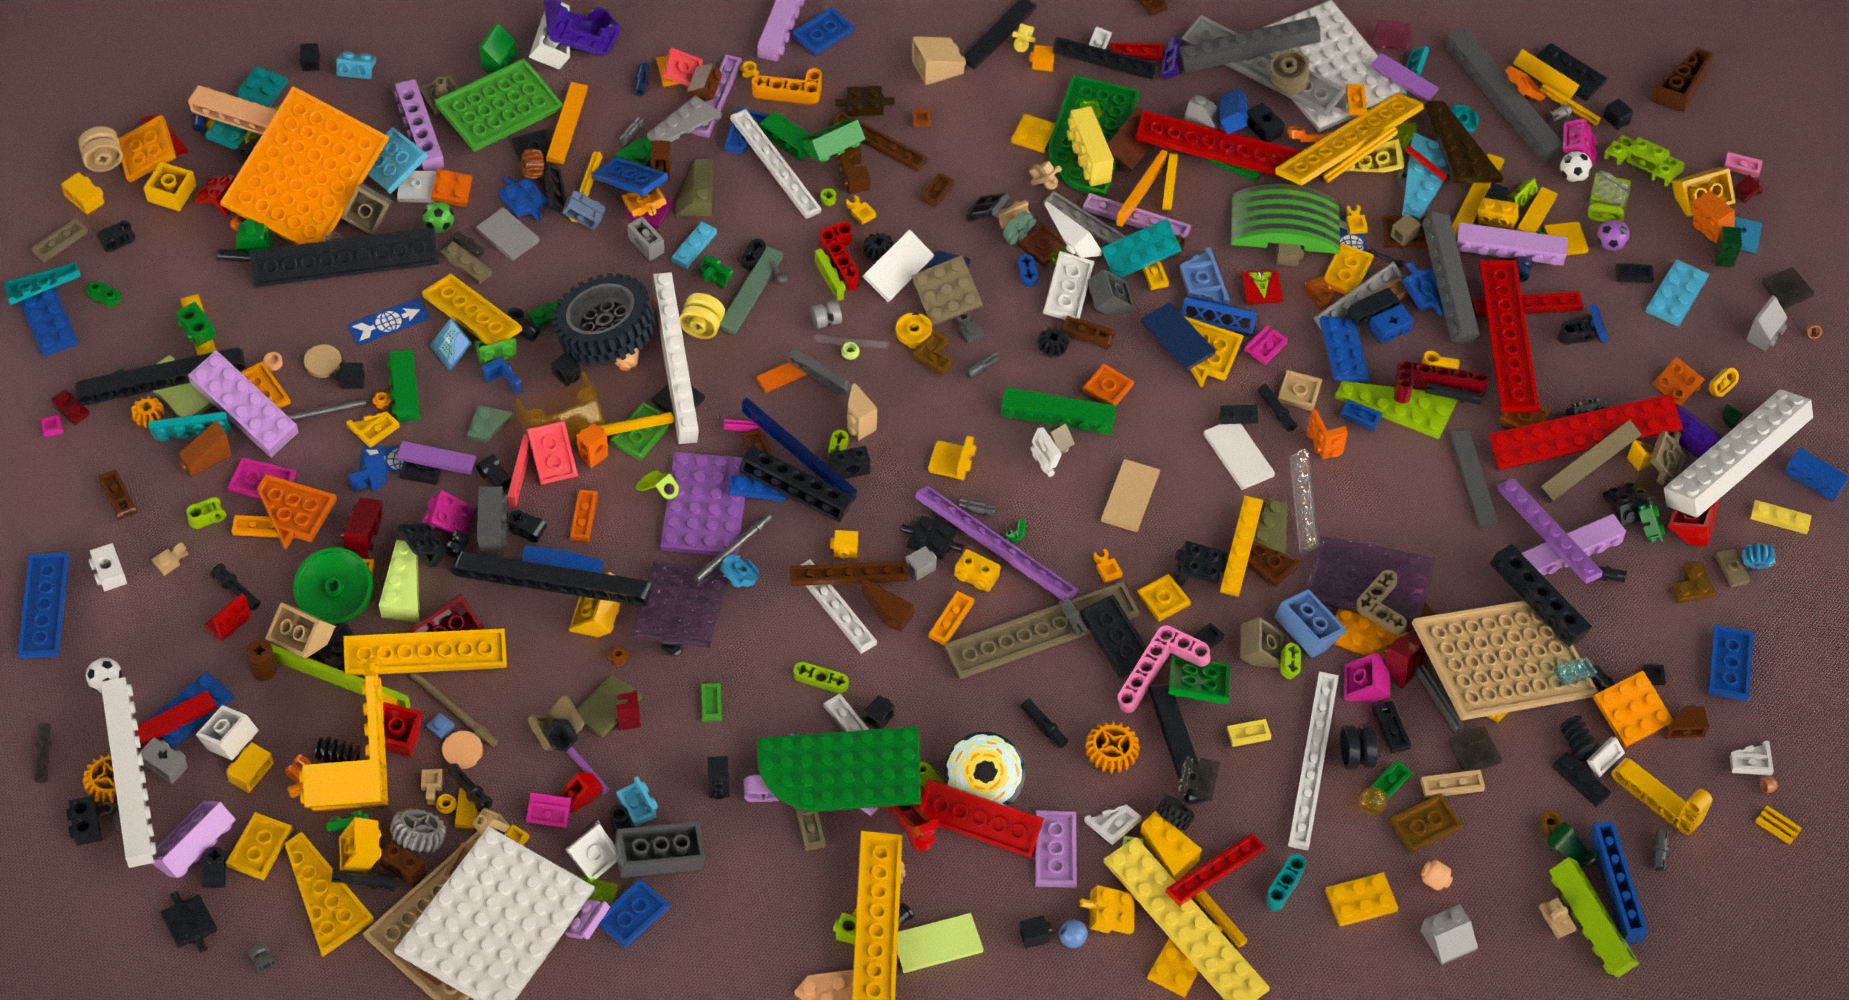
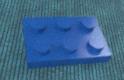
[792,7,854,56]
[598,879,670,949]

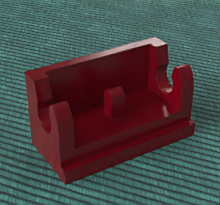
[616,690,641,730]

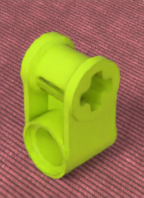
[186,497,227,529]

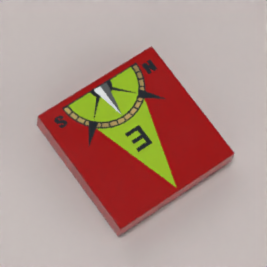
[1241,270,1283,304]

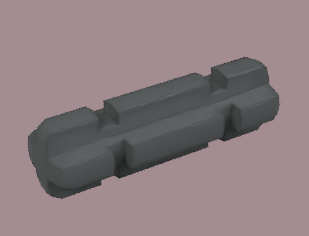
[618,117,644,145]
[958,498,996,516]

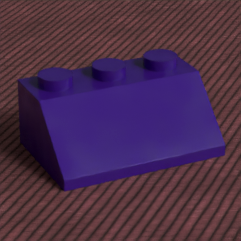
[1668,407,1724,458]

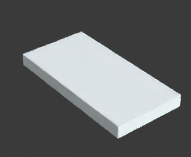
[863,230,934,302]
[1043,251,1094,320]
[1203,424,1275,490]

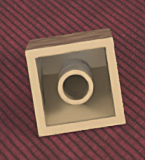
[912,36,966,85]

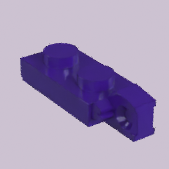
[1161,36,1182,80]

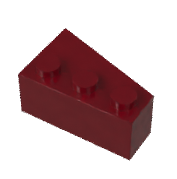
[341,497,383,559]

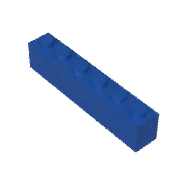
[1589,821,1648,944]

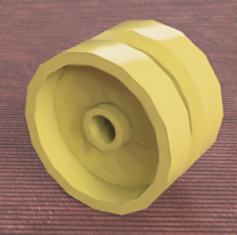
[679,293,725,339]

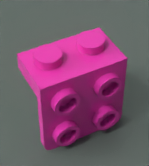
[421,490,474,535]

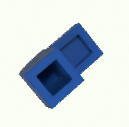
[348,452,388,492]

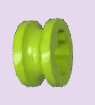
[820,188,836,206]

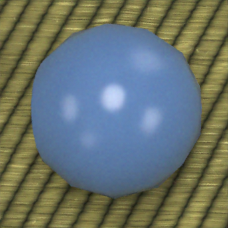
[1059,919,1088,948]

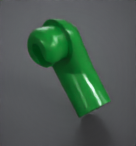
[1005,519,1027,543]

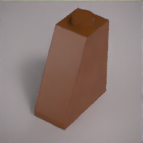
[179,421,232,477]

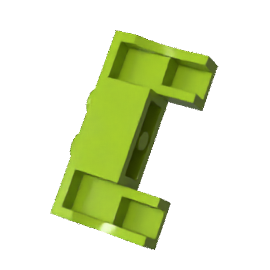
[1604,135,1685,187]

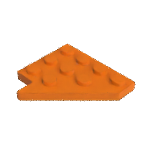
[257,474,337,550]

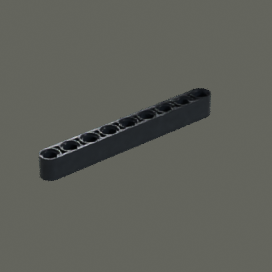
[75,348,246,405]

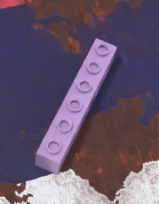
[393,79,444,171]

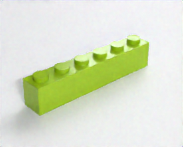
[1549,857,1639,977]

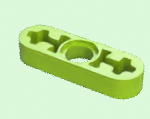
[793,662,849,694]

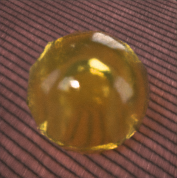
[1359,787,1387,815]

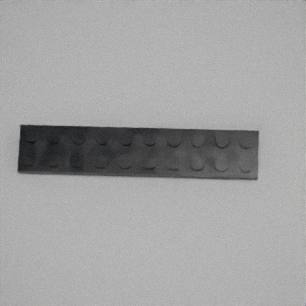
[249,227,439,287]

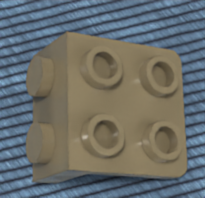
[527,696,584,751]

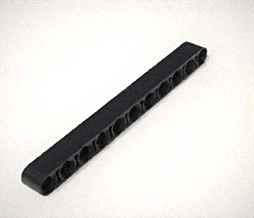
[451,551,653,606]

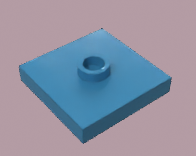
[1734,216,1762,253]

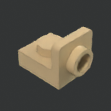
[473,808,510,835]

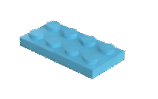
[1645,259,1710,327]

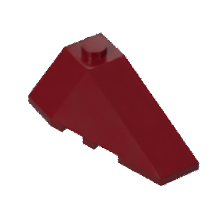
[404,593,484,633]

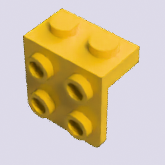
[928,436,977,480]

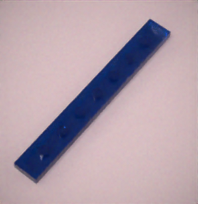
[742,397,857,503]

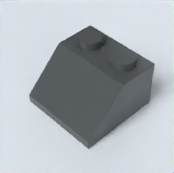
[1087,269,1135,315]

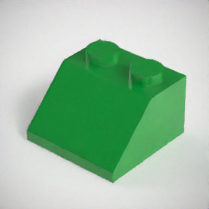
[479,22,518,73]

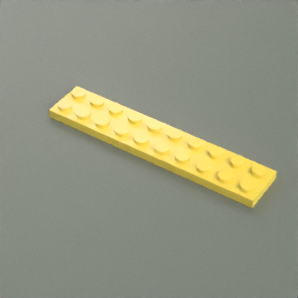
[1104,837,1270,1000]

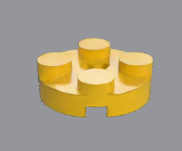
[895,313,932,349]

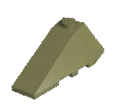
[676,159,713,217]

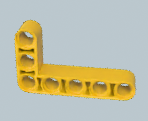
[1611,758,1713,835]

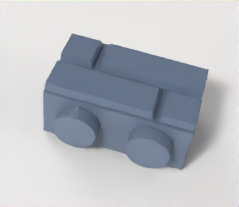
[562,190,606,230]

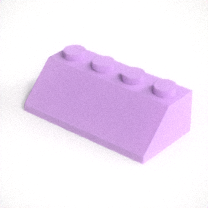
[152,800,236,878]

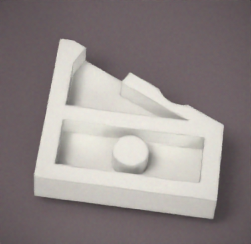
[1084,805,1141,845]

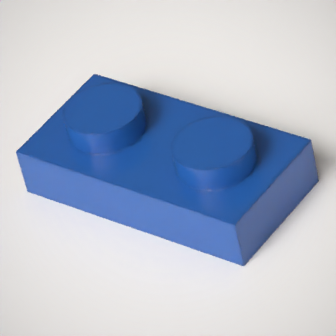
[1340,399,1382,431]

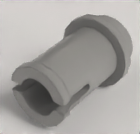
[1548,104,1572,122]

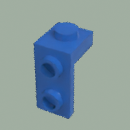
[481,357,522,395]

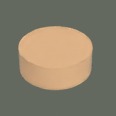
[263,352,283,371]

